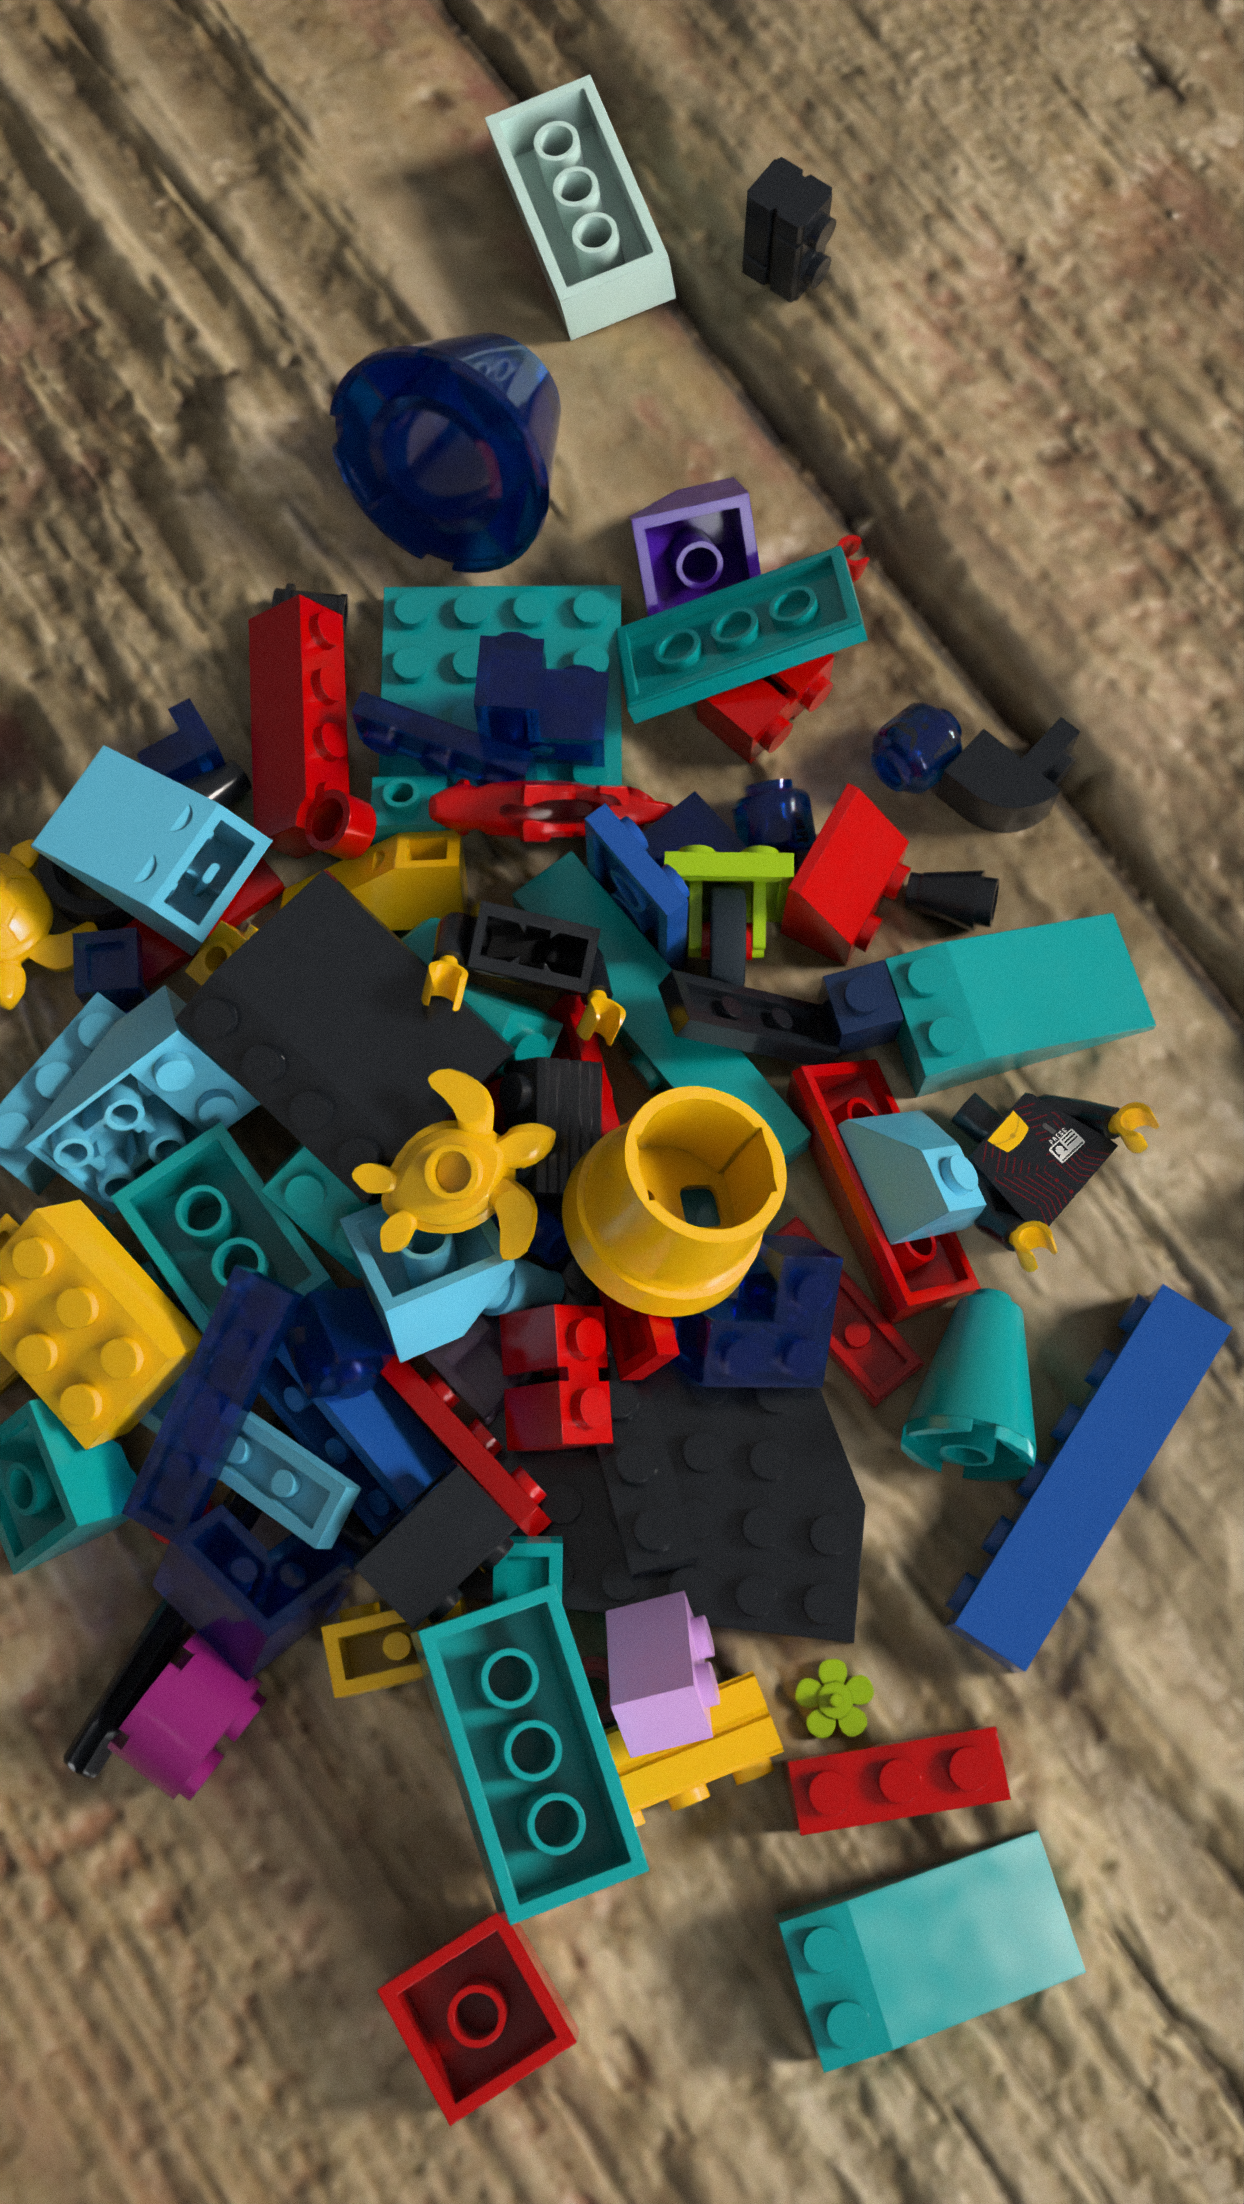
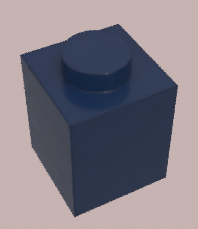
[817,960,904,1057]

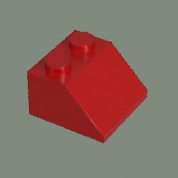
[780,783,911,966]

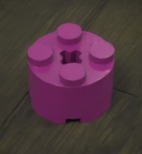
[107,1632,268,1801]

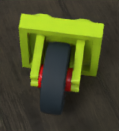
[664,845,794,986]

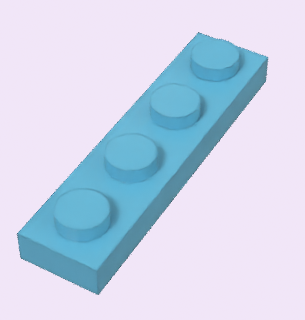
[139,1368,362,1549]

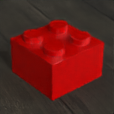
[377,1909,580,2126]

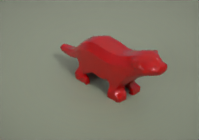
[428,778,675,842]

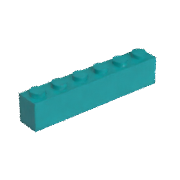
[512,851,812,1167]

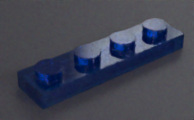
[121,1265,303,1545]

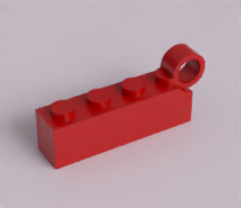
[248,594,377,860]

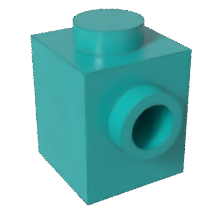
[368,775,451,845]

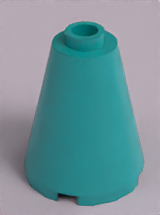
[900,1288,1037,1482]

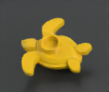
[0,839,100,1010]
[352,1068,556,1261]

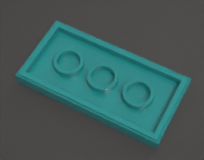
[616,546,868,724]

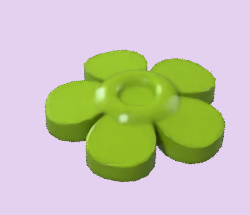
[795,1659,874,1739]

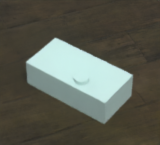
[485,74,676,341]

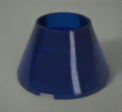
[329,332,561,573]

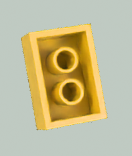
[0,1200,210,1450]

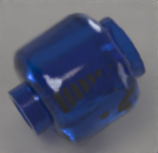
[871,703,963,794]
[732,779,817,868]

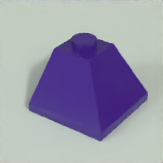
[629,477,761,617]

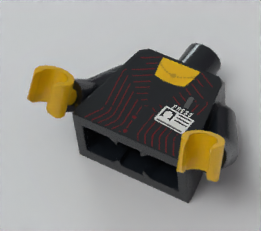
[421,900,626,1046]
[951,1092,1159,1272]

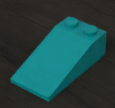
[885,913,1156,1098]
[774,1830,1086,2073]

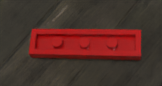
[347,1318,552,1536]

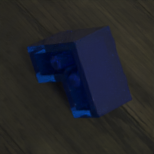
[474,632,610,767]
[670,1235,844,1388]
[152,1504,358,1682]

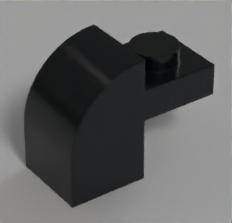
[936,717,1080,833]

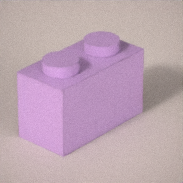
[606,1591,721,1758]

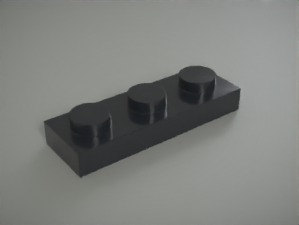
[658,970,840,1065]

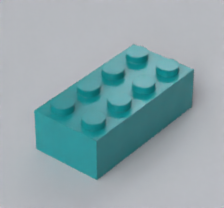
[410,1583,650,1925]

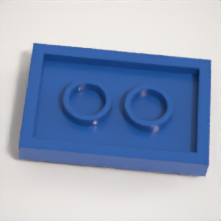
[584,803,690,971]

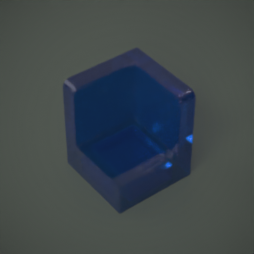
[137,698,225,783]
[73,927,151,1014]

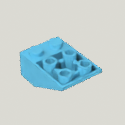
[31,745,273,956]
[23,985,261,1214]

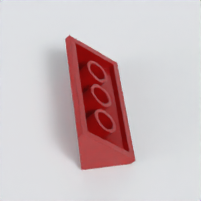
[786,1059,981,1326]

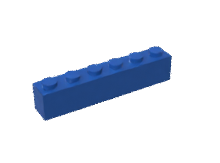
[945,1284,1233,1673]

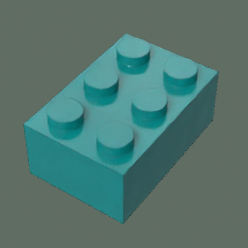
[110,1121,341,1369]

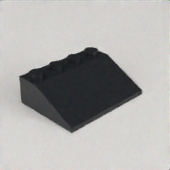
[174,870,516,1204]

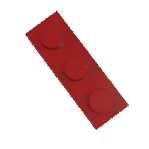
[783,1726,1011,1836]

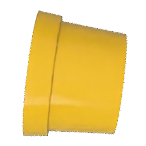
[562,1086,787,1317]

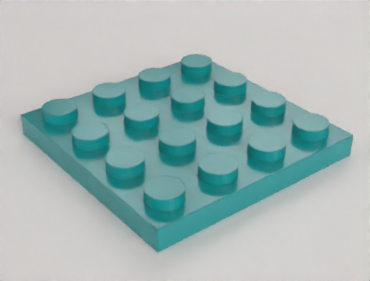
[378,585,622,787]

